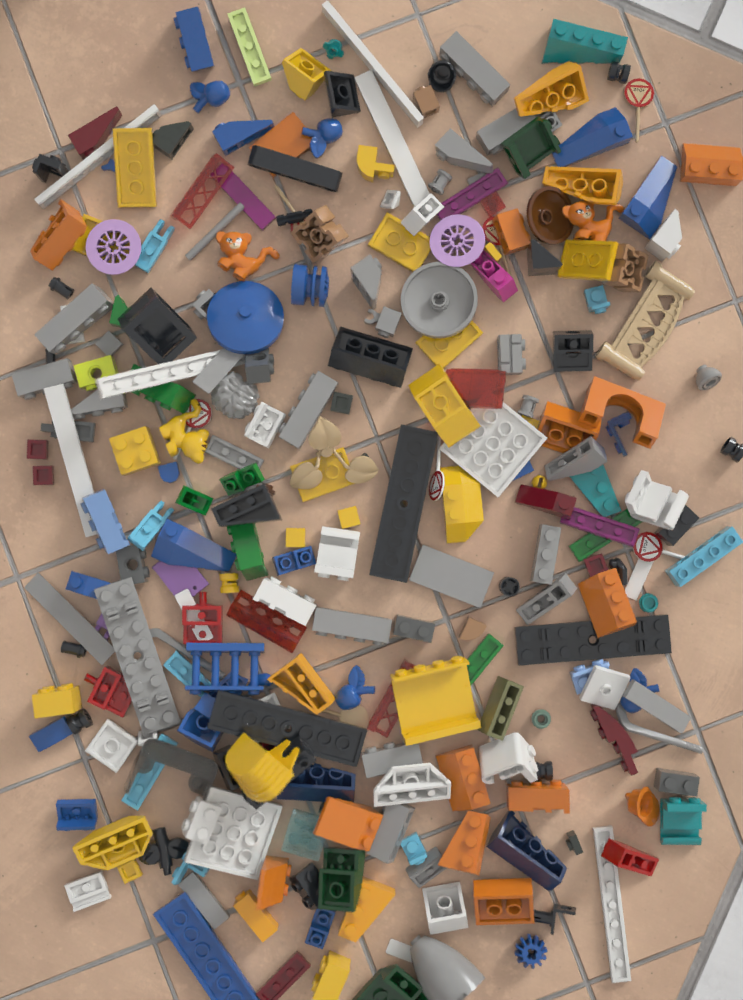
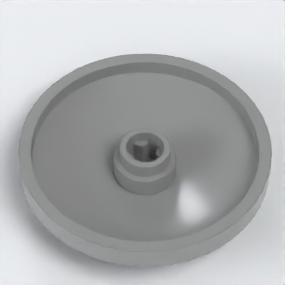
[401,262,478,338]

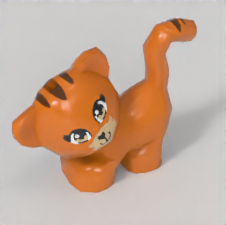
[562,200,624,241]
[216,231,280,281]

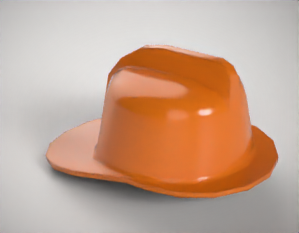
[625,787,660,826]

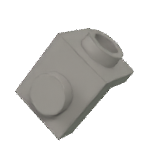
[192,289,214,320]

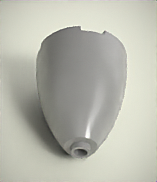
[410,935,485,1000]

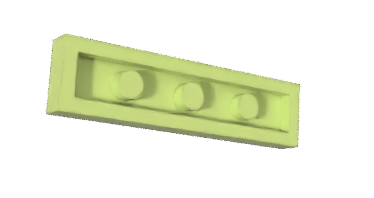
[227,7,272,87]

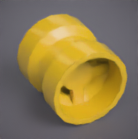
[219,573,239,593]

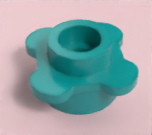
[323,39,344,59]

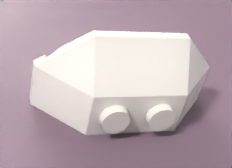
[373,763,451,807]

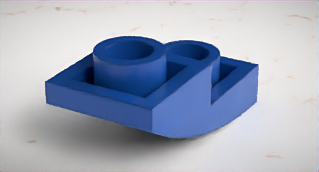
[272,546,316,576]
[29,716,73,752]
[305,909,336,949]

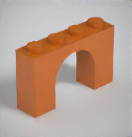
[578,376,666,449]

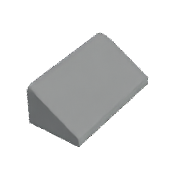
[406,847,446,888]

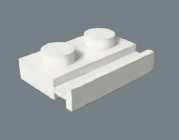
[64,870,112,912]

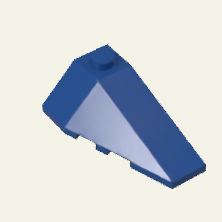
[552,107,633,167]
[618,156,677,240]
[151,519,237,572]
[177,672,248,752]

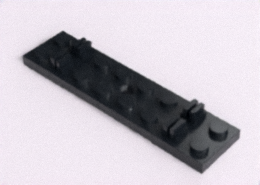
[369,424,438,583]
[515,614,672,666]
[207,689,367,767]

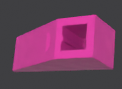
[470,249,518,303]

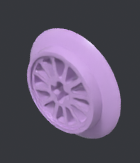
[429,214,485,267]
[86,219,141,275]

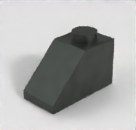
[152,121,194,160]

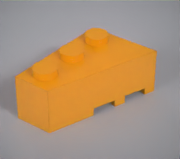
[267,653,335,715]
[338,876,396,943]

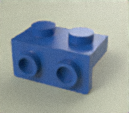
[56,799,98,831]

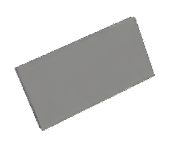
[409,545,494,608]

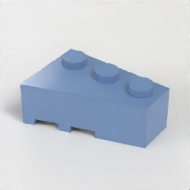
[80,489,130,554]

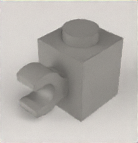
[364,306,402,338]

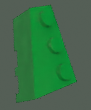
[130,364,196,413]
[227,523,269,581]

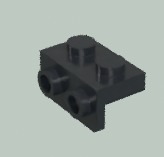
[32,154,69,183]
[289,862,319,910]

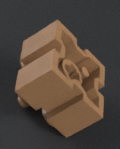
[290,205,349,264]
[600,243,649,292]

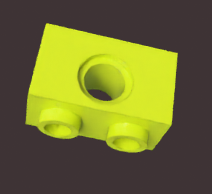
[73,355,119,391]

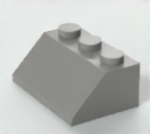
[350,255,382,310]

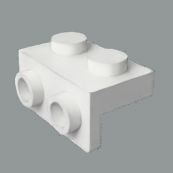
[244,402,286,449]
[181,796,222,845]

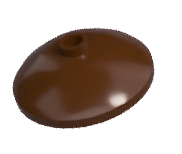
[526,186,574,245]

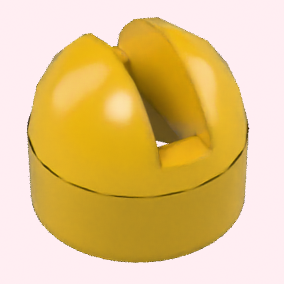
[531,475,547,489]

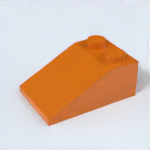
[313,797,384,851]
[256,855,292,910]

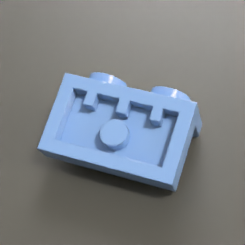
[570,659,610,695]

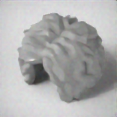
[211,371,260,419]

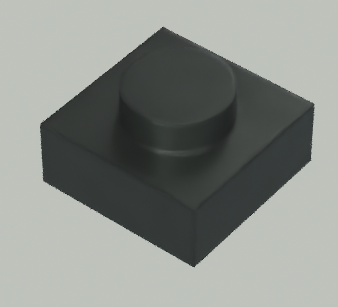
[330,392,353,415]
[565,830,584,855]

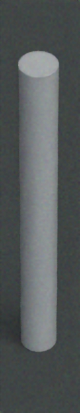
[185,202,245,261]

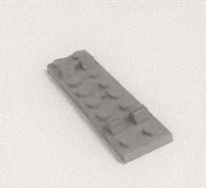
[94,577,181,735]

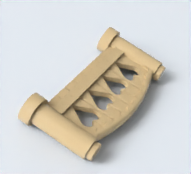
[595,261,695,381]

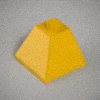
[282,48,331,100]

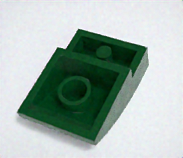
[318,847,365,912]

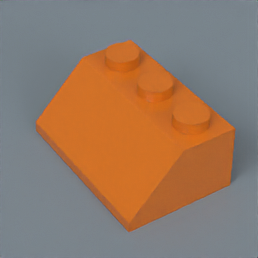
[680,143,743,186]
[537,401,602,453]
[577,568,637,638]
[435,744,491,811]
[473,878,534,925]

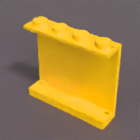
[390,656,481,746]

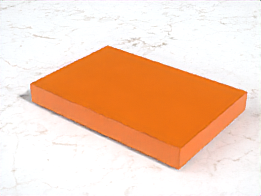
[249,112,312,178]

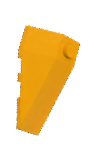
[514,61,589,117]
[542,166,623,205]

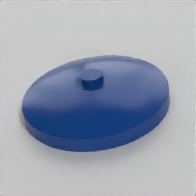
[207,281,284,354]

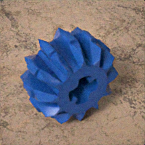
[514,934,548,969]

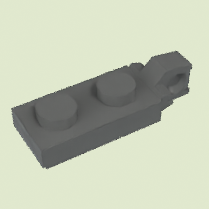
[40,420,96,442]

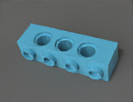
[665,526,743,587]

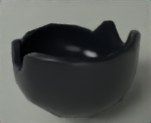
[427,60,457,92]

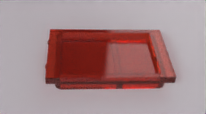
[446,368,506,409]

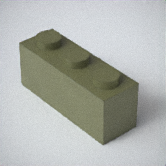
[477,676,524,741]

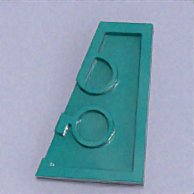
[570,465,621,517]

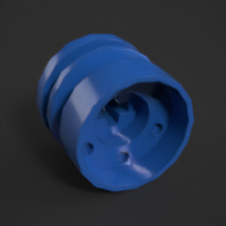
[291,264,329,307]

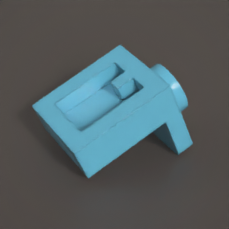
[584,285,610,314]
[401,832,427,865]

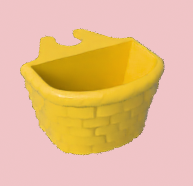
[225,732,299,802]

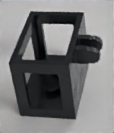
[118,287,197,364]

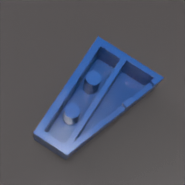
[173,6,214,72]

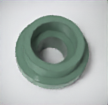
[531,709,551,729]

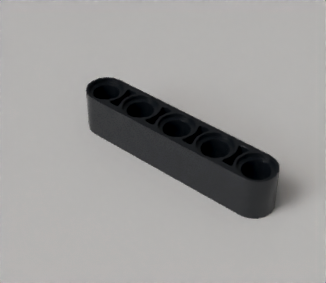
[247,145,343,192]

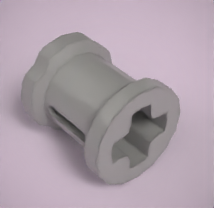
[428,169,452,195]
[518,395,539,418]

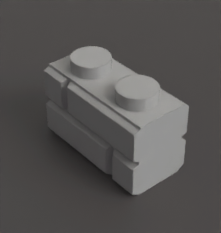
[497,334,526,375]

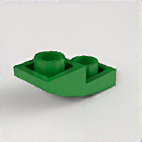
[219,463,265,496]

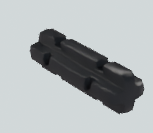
[276,209,313,226]

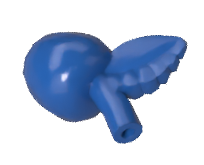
[190,80,230,113]
[301,118,343,158]
[335,665,375,710]
[620,668,660,714]

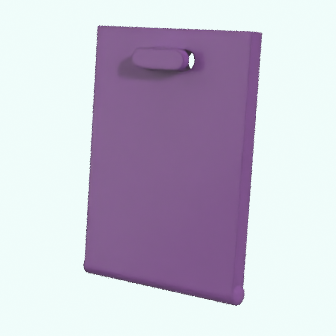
[152,561,209,597]

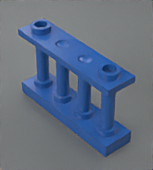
[185,643,265,695]

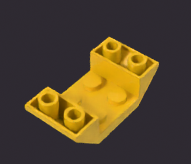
[408,363,481,448]

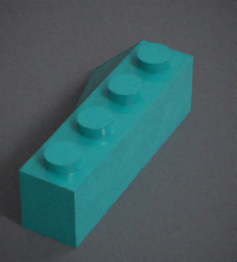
[541,19,628,64]

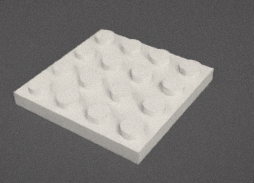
[439,389,547,497]
[184,785,283,880]

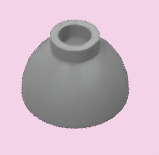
[696,365,722,390]

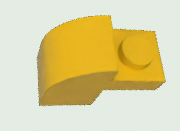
[357,145,395,183]

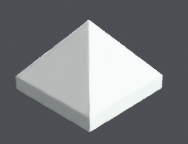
[380,190,401,209]
[138,730,158,746]

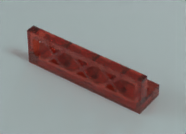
[170,153,235,229]
[226,590,307,653]
[367,659,416,738]

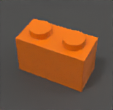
[492,208,531,256]

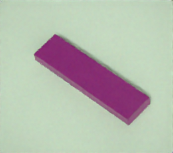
[210,162,276,231]
[437,167,508,220]
[560,507,640,547]

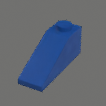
[212,120,274,156]
[66,571,110,599]

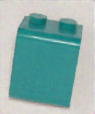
[660,797,707,845]

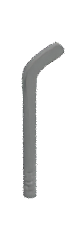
[150,628,226,680]
[616,703,703,754]

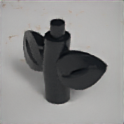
[139,827,189,876]

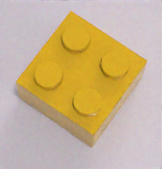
[109,426,161,476]
[32,683,82,718]
[311,950,350,1000]

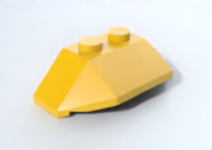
[440,466,484,543]
[72,816,153,871]

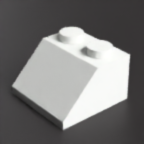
[644,209,682,261]
[422,882,468,935]

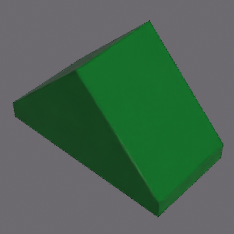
[109,295,128,328]
[175,485,214,516]

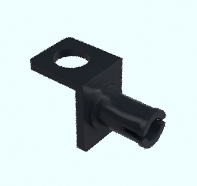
[534,904,576,935]

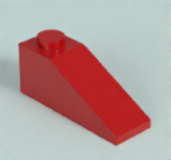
[601,838,659,877]

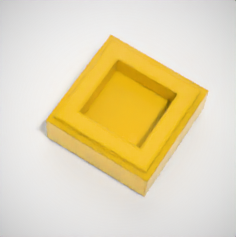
[484,242,502,263]
[337,506,361,529]
[286,528,305,547]
[117,859,143,884]

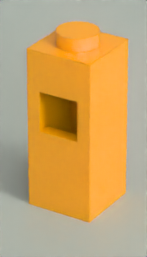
[233,889,279,943]

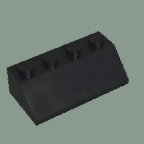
[328,326,413,388]

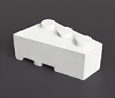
[253,576,317,626]

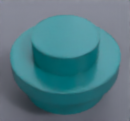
[639,593,658,613]

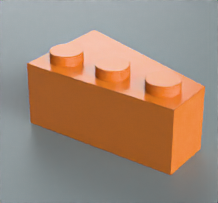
[30,199,87,271]
[506,780,570,814]
[438,810,491,876]

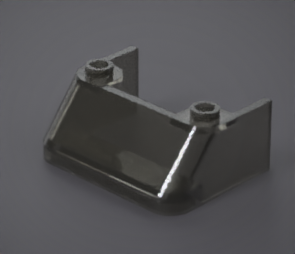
[124,738,218,801]

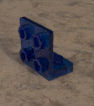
[605,411,632,457]

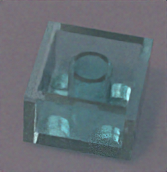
[281,808,325,862]

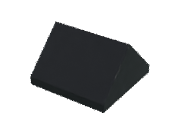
[324,71,361,118]
[527,239,563,276]

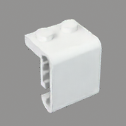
[625,470,689,530]
[314,526,360,581]
[479,733,538,784]

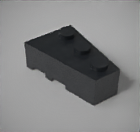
[211,484,283,527]

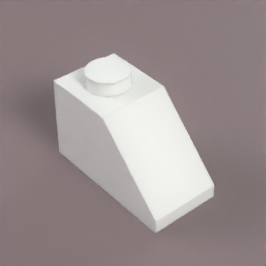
[401,193,444,236]

